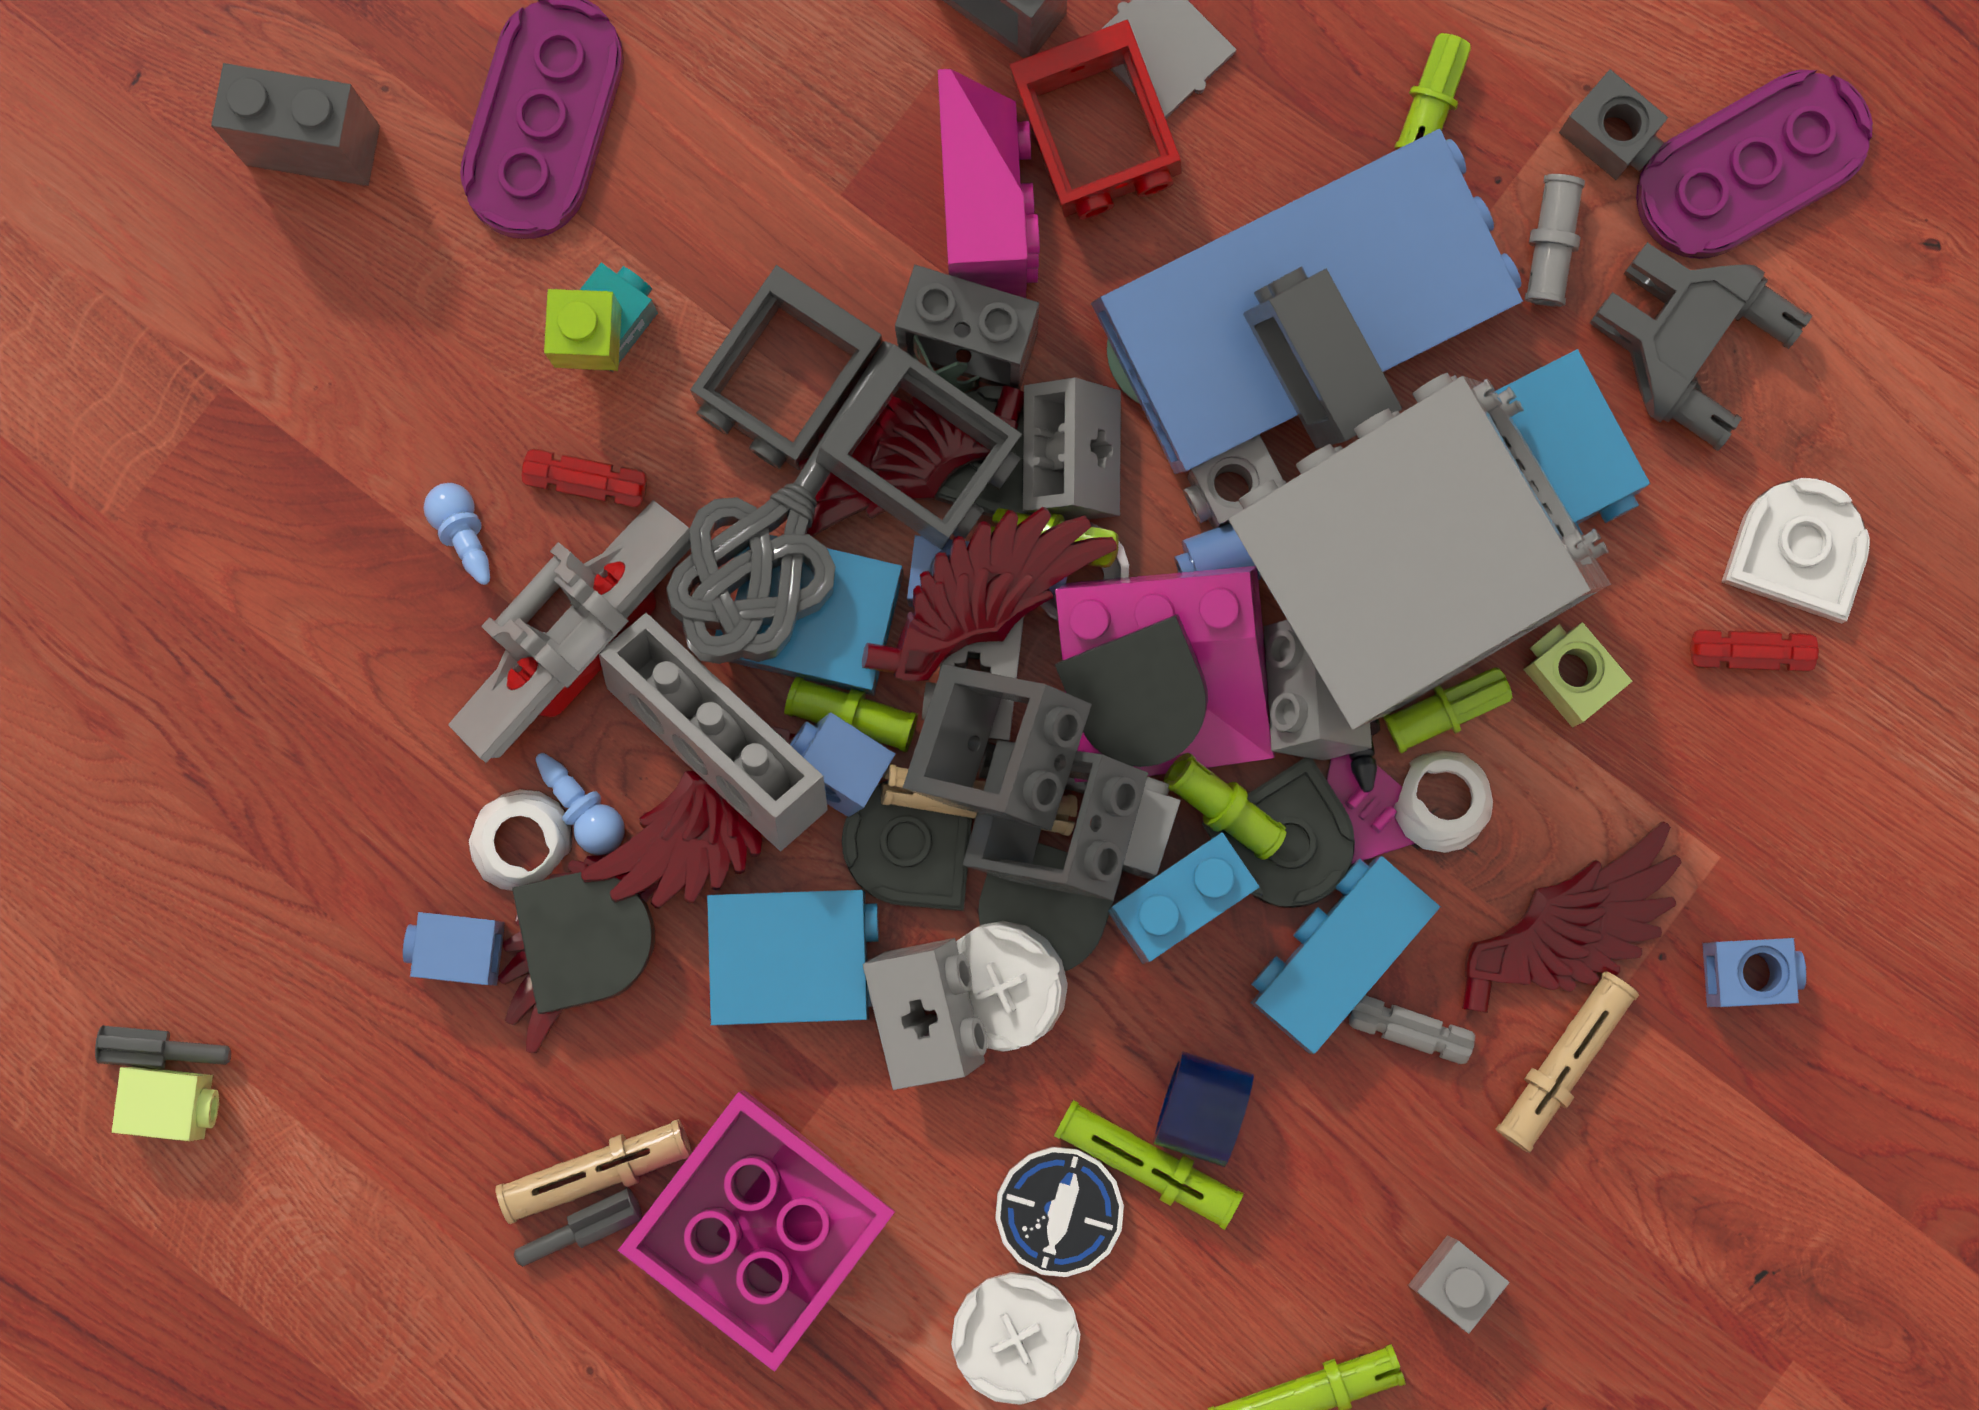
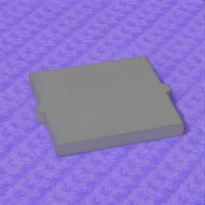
[1102,0,1237,119]

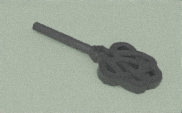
[667,341,894,664]

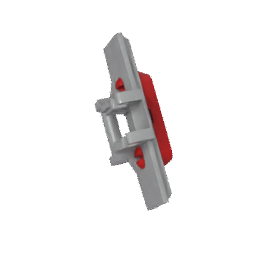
[448,500,691,763]

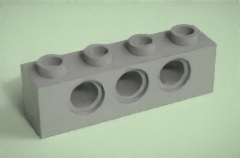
[599,613,828,852]

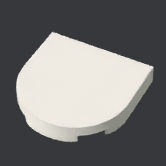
[1722,478,1870,624]

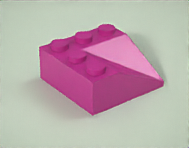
[938,69,1040,298]
[1055,566,1275,783]
[618,1090,895,1372]

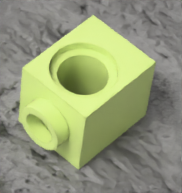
[1523,622,1632,728]
[111,1067,219,1141]

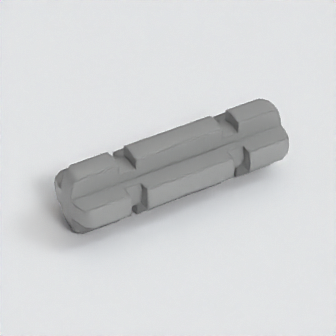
[1349,995,1475,1064]

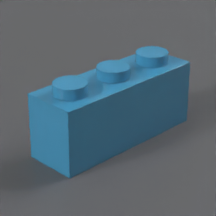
[1250,856,1441,1054]

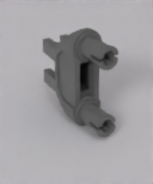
[1590,242,1813,451]

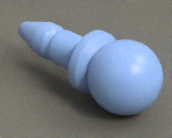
[424,483,490,585]
[536,753,625,855]

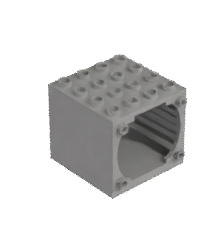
[1228,372,1611,730]

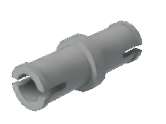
[1524,174,1585,307]

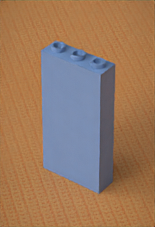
[1091,129,1523,474]

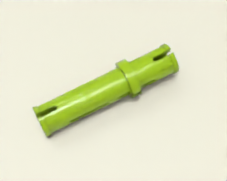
[1054,1100,1244,1230]
[1208,1344,1406,1410]

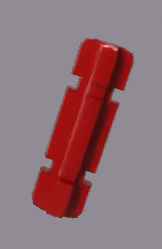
[522,449,647,508]
[1690,629,1819,672]

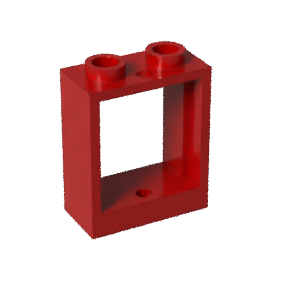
[1009,19,1182,220]

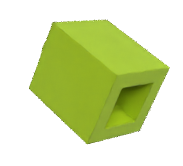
[544,289,622,371]

